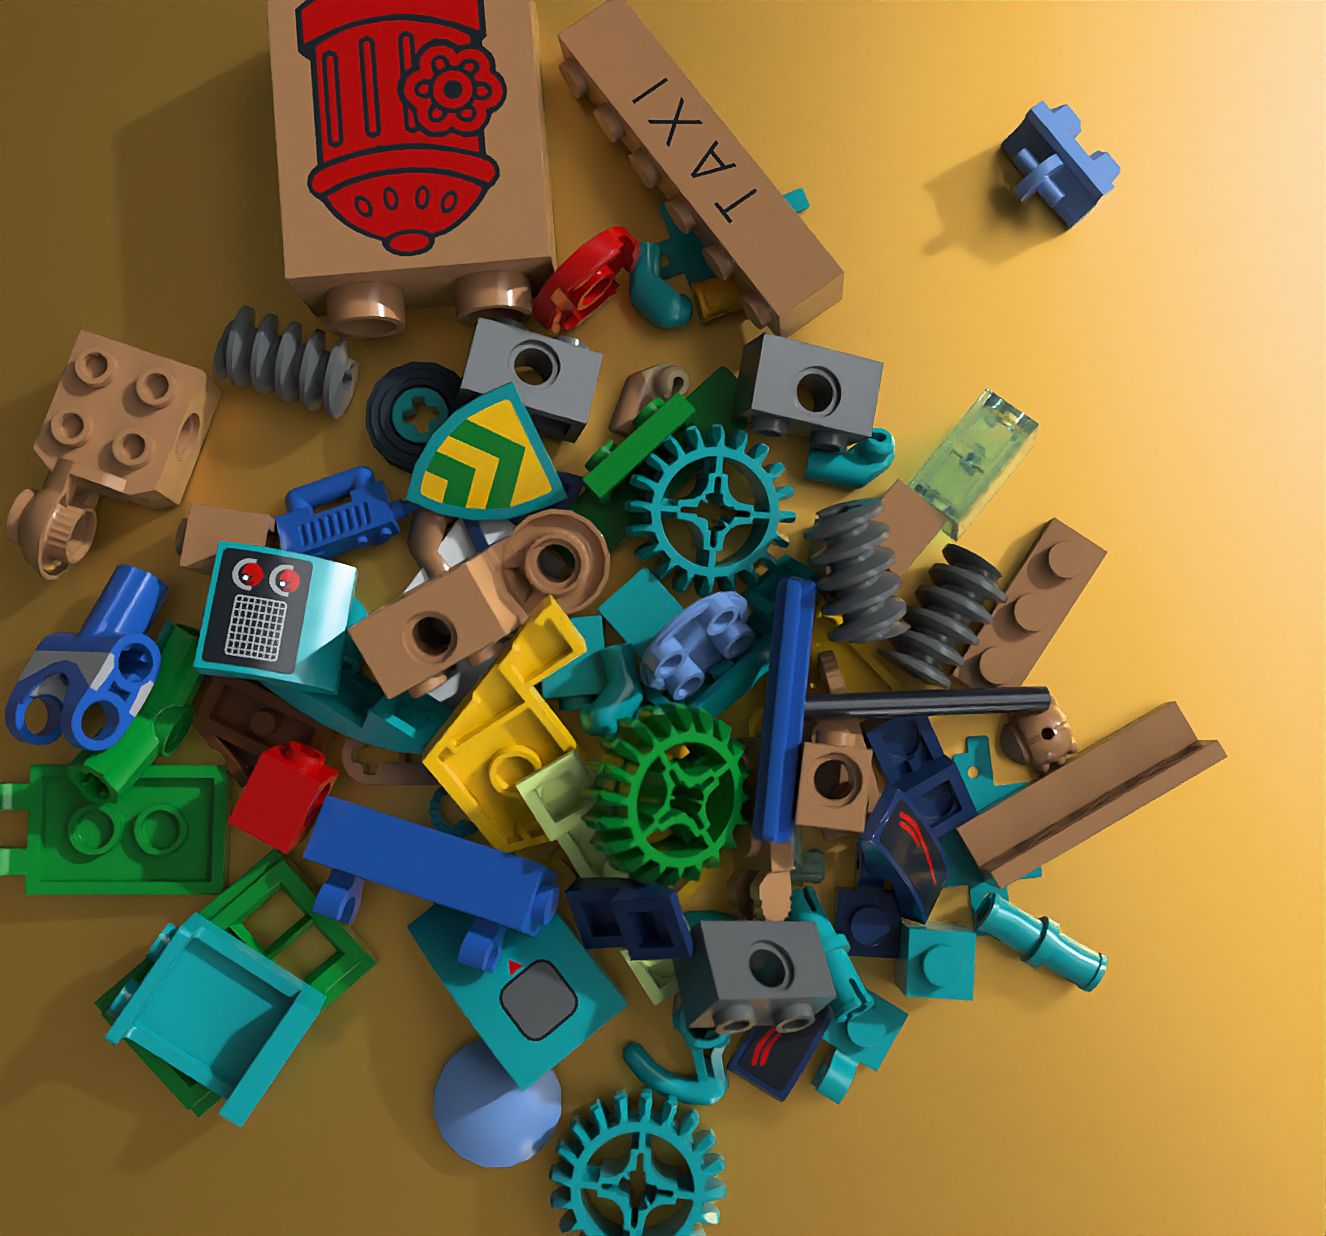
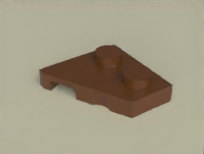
[192,676,335,788]

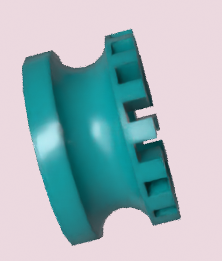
[429,786,479,838]

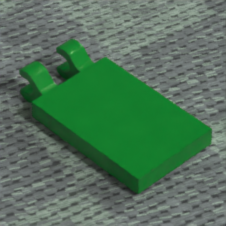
[0,764,232,895]

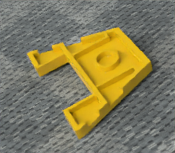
[422,594,673,853]

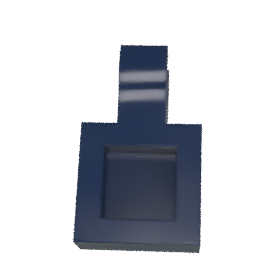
[833,843,901,959]

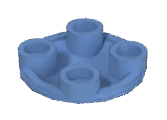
[639,591,755,700]
[434,1038,561,1167]

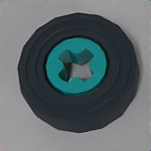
[366,361,461,474]

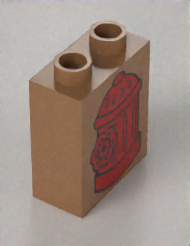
[266,0,558,338]

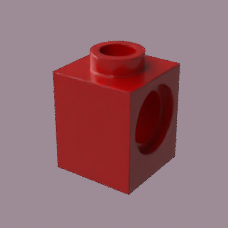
[227,741,340,854]

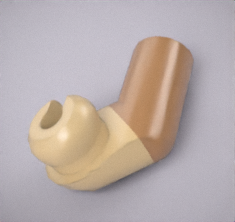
[608,363,690,438]

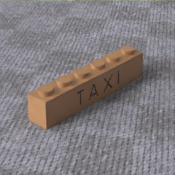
[557,0,844,338]

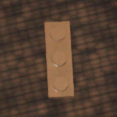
[947,517,1108,689]

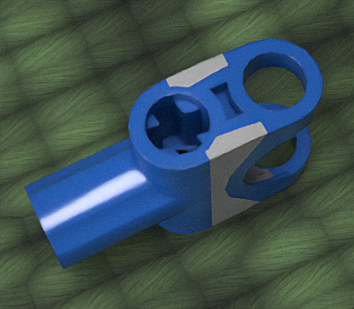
[5,564,169,751]

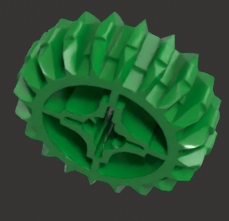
[579,702,755,887]

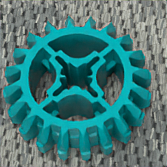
[623,424,796,598]
[549,1088,727,1236]

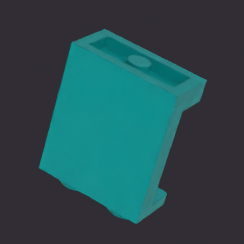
[104,912,327,1128]

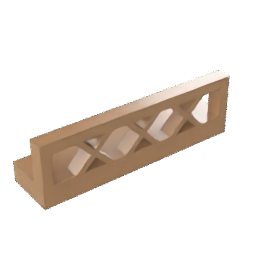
[953,701,1228,889]

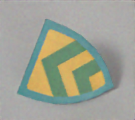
[405,381,568,521]

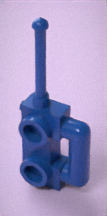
[275,466,424,560]

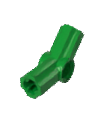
[67,620,206,806]

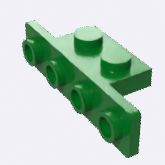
[551,366,751,570]

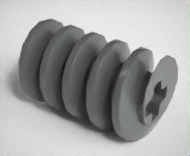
[213,305,359,419]
[803,498,911,644]
[876,543,1008,689]

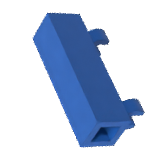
[302,795,560,973]

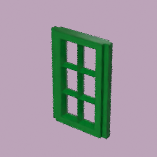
[94,848,378,1118]

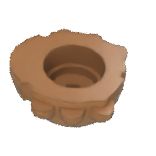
[1000,695,1078,774]

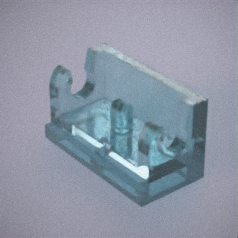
[907,388,1039,542]

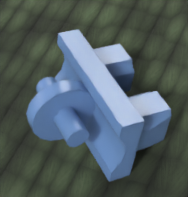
[1001,100,1121,229]

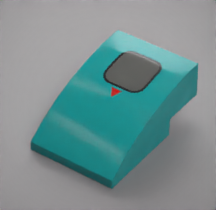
[407,852,628,1092]

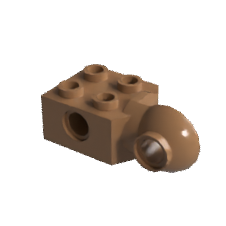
[6,329,223,581]
[347,509,610,700]

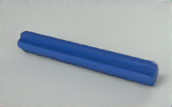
[752,577,816,843]

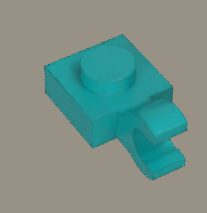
[811,988,909,1105]

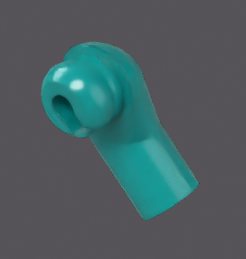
[629,242,693,328]

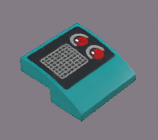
[193,541,358,695]

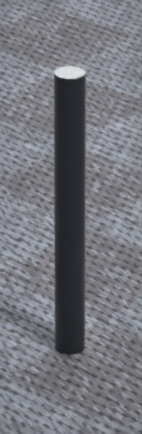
[803,686,1051,721]

